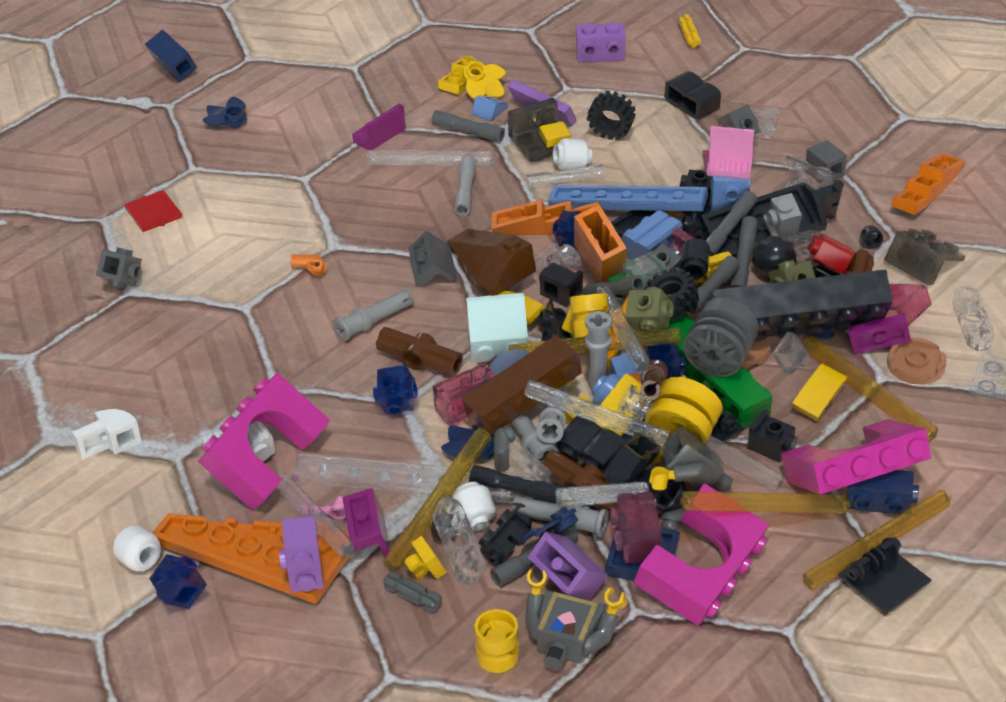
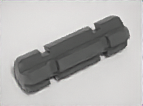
[384,571,442,613]

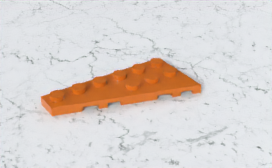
[152,513,354,604]

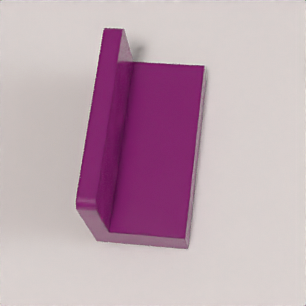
[352,103,406,152]
[847,313,911,355]
[342,488,392,558]

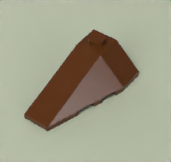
[447,229,536,296]

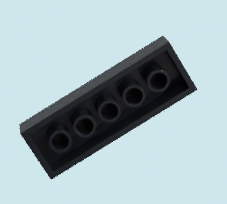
[711,269,893,342]

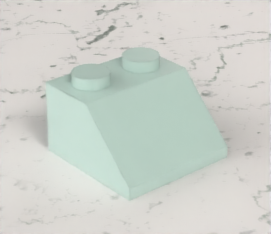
[466,293,528,363]

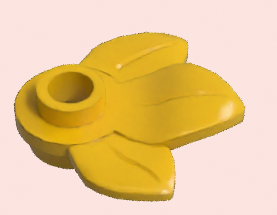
[463,61,506,100]

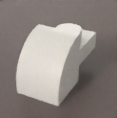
[72,409,142,460]

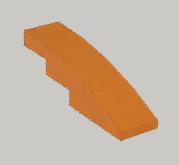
[891,152,966,215]
[491,199,600,235]

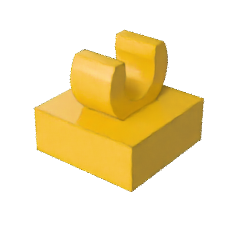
[404,535,447,580]

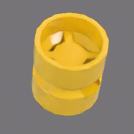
[570,293,611,338]
[474,609,519,673]

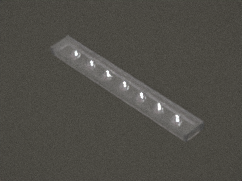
[291,453,538,503]

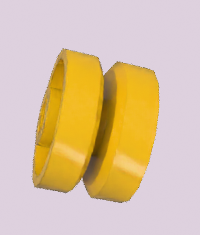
[645,377,723,445]

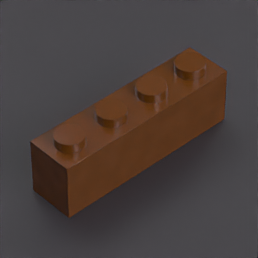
[462,335,583,436]

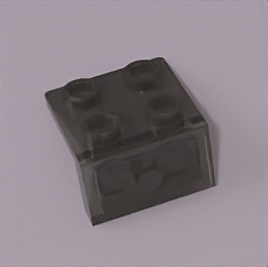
[508,98,558,162]
[884,228,966,285]

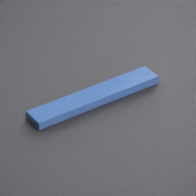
[548,185,708,211]

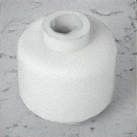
[552,138,592,172]
[451,482,496,531]
[113,525,161,571]

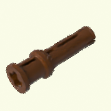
[640,359,669,400]

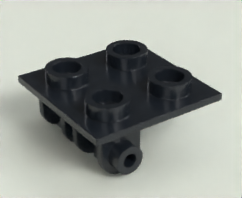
[838,537,932,615]

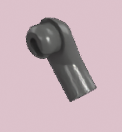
[494,426,516,472]
[661,508,687,531]

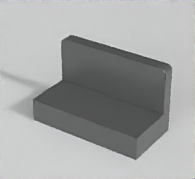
[408,231,457,287]

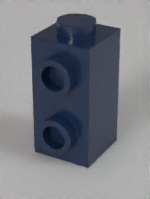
[145,29,197,82]
[846,470,919,516]

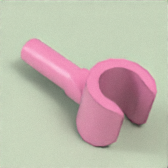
[305,496,346,521]

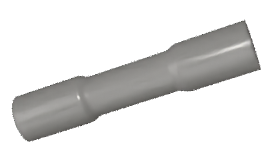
[454,156,476,216]

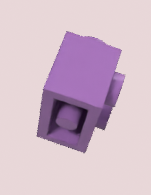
[576,22,626,62]
[528,531,608,601]

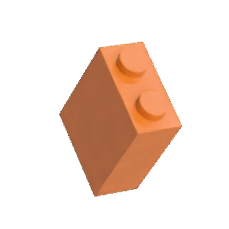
[574,204,627,282]

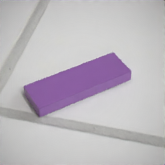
[507,80,576,126]

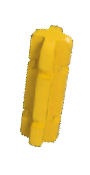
[678,14,701,49]

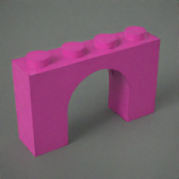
[198,372,331,511]
[781,419,932,494]
[633,483,770,626]

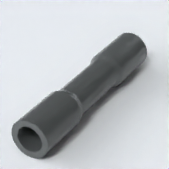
[432,110,505,142]
[705,190,758,257]
[729,216,758,288]
[687,256,740,314]
[583,275,645,296]
[490,526,578,587]

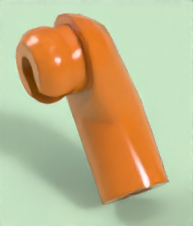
[291,254,327,276]

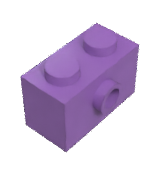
[279,516,324,592]

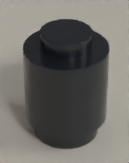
[680,239,710,280]

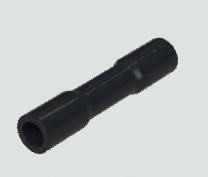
[469,465,563,505]

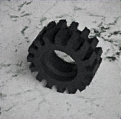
[587,91,636,140]
[644,268,699,320]

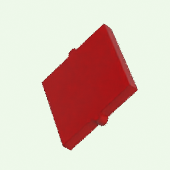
[124,190,183,232]

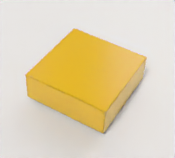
[539,121,571,148]

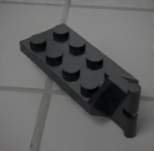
[700,180,844,258]

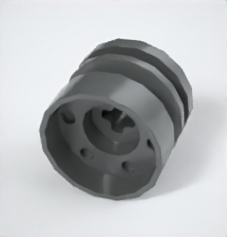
[683,297,759,377]

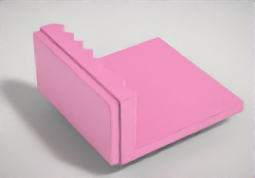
[707,126,755,179]

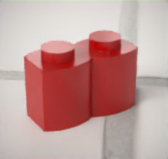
[807,233,854,275]

